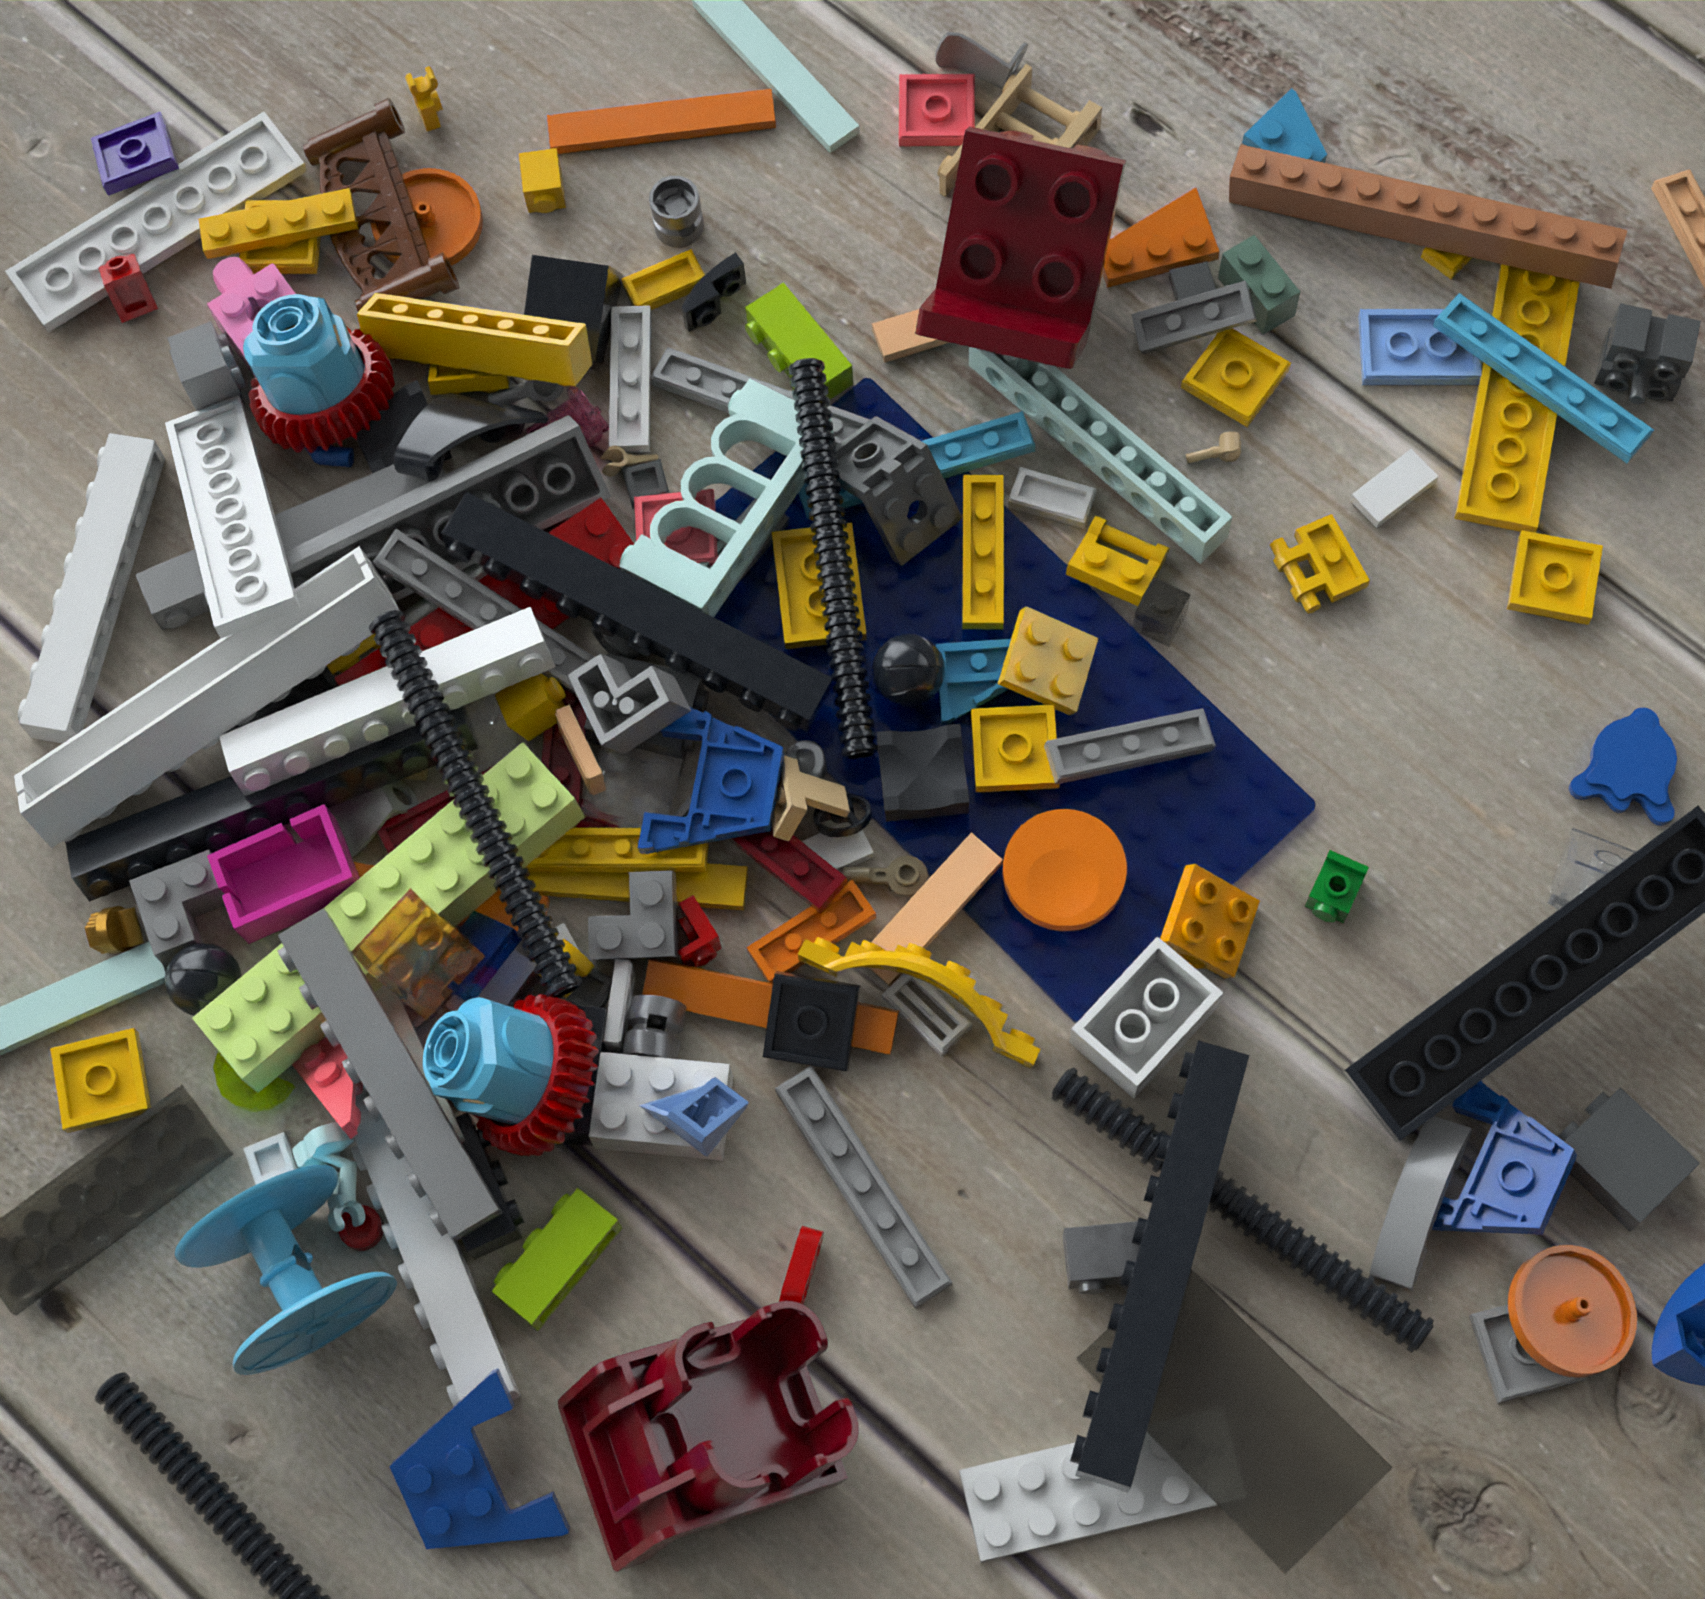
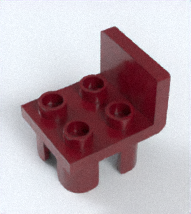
[915,126,1126,369]
[558,1301,859,1572]

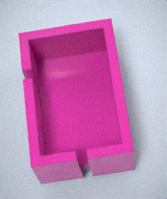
[207,804,360,944]

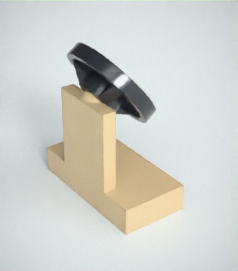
[772,755,872,841]

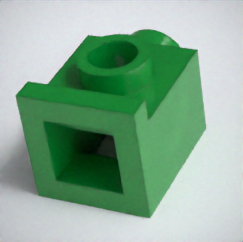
[1305,850,1369,924]

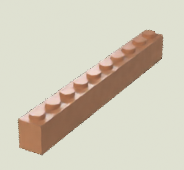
[1229,144,1627,289]

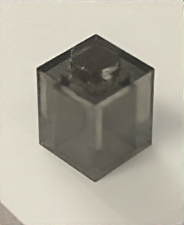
[1133,577,1191,647]

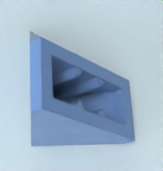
[639,1077,749,1157]

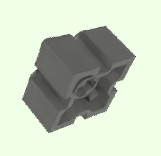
[1594,303,1701,404]

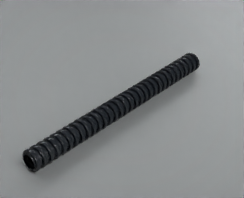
[789,358,878,759]
[368,610,583,998]
[1051,1067,1434,1353]
[95,1372,331,1599]

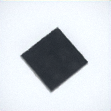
[762,971,861,1072]

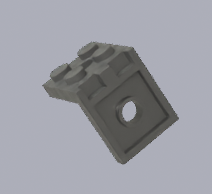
[833,416,963,566]

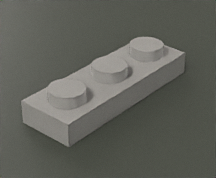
[1131,281,1257,354]

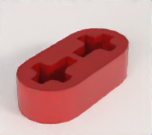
[779,1225,824,1305]

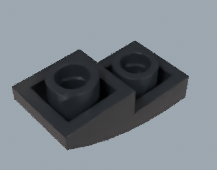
[682,252,746,332]

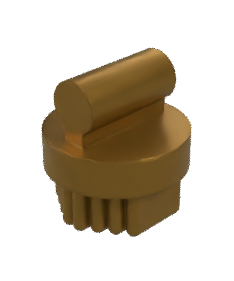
[85,905,144,954]

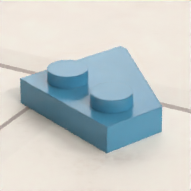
[1242,88,1327,163]
[936,639,1011,725]

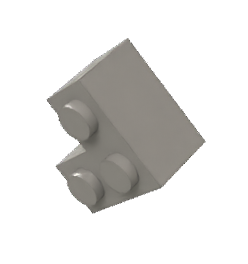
[167,321,246,411]
[567,653,691,754]
[129,850,225,969]
[588,871,679,960]

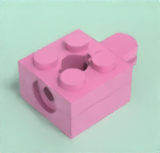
[207,257,296,378]

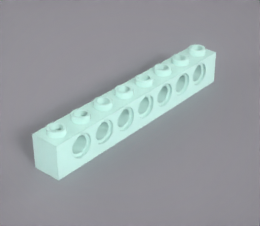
[969,347,1232,564]

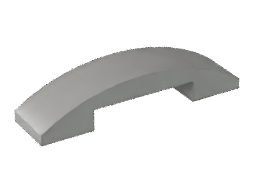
[1370,1116,1472,1291]

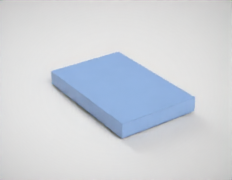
[1358,309,1482,385]

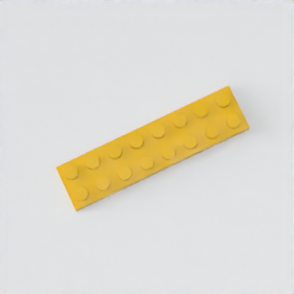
[1454,264,1580,533]

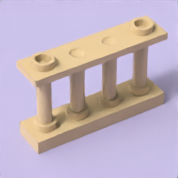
[938,64,1102,197]

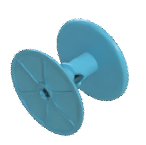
[175,1165,397,1375]

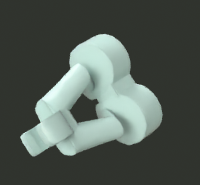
[292,1122,365,1232]

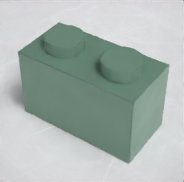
[1218,235,1300,335]

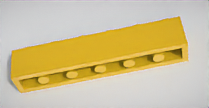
[357,293,593,386]

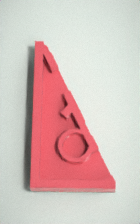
[292,1037,363,1139]

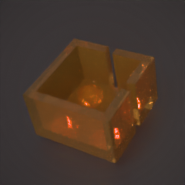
[351,888,485,1020]

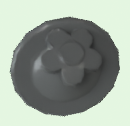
[785,740,827,779]

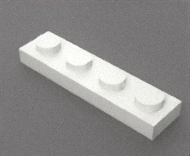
[609,306,652,453]

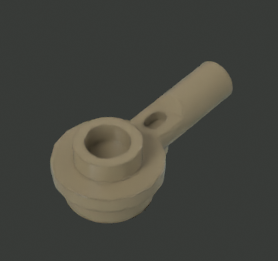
[844,855,928,897]

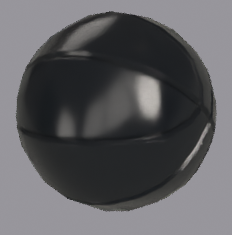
[872,633,945,707]
[165,943,242,1016]

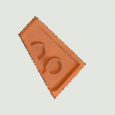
[1102,188,1220,288]

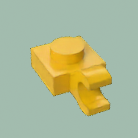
[405,66,443,132]

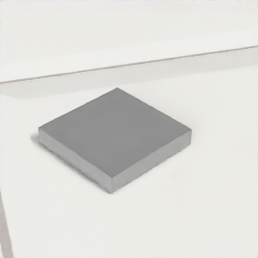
[1469,1305,1586,1404]

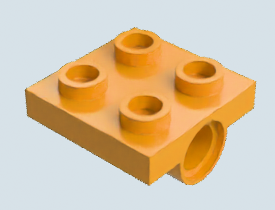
[1160,864,1260,979]

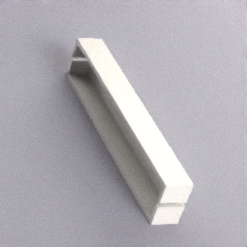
[14,546,400,849]

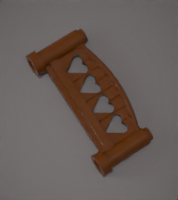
[303,98,460,312]

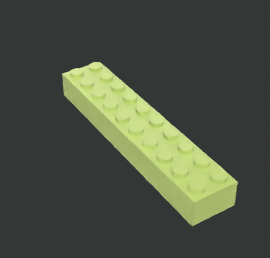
[192,742,585,1093]

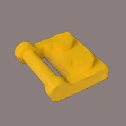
[1065,516,1170,607]

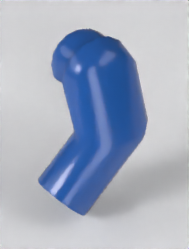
[304,444,354,467]

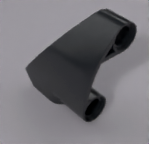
[394,392,548,481]

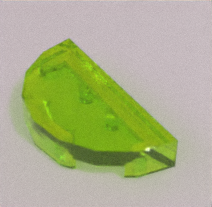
[213,1051,296,1112]

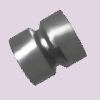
[649,176,704,248]
[622,995,687,1059]

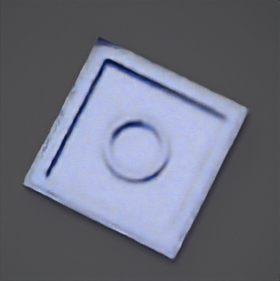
[422,910,522,1002]

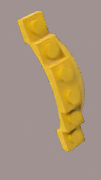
[798,937,1041,1068]

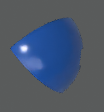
[1652,1263,1705,1386]

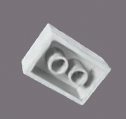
[1069,936,1223,1099]
[589,1052,733,1161]

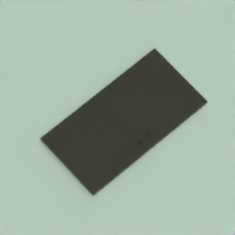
[1077,1269,1393,1575]

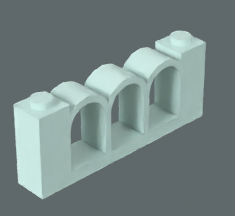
[619,379,834,617]

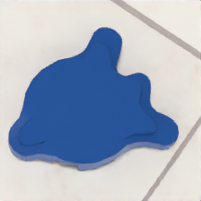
[1569,708,1677,826]

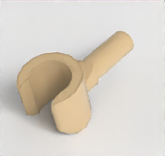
[1185,431,1241,464]
[600,445,658,477]

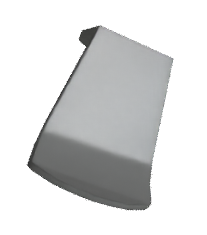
[935,32,1028,89]
[328,780,419,859]

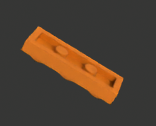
[746,879,876,984]

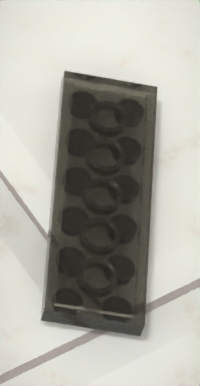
[0,1085,234,1316]

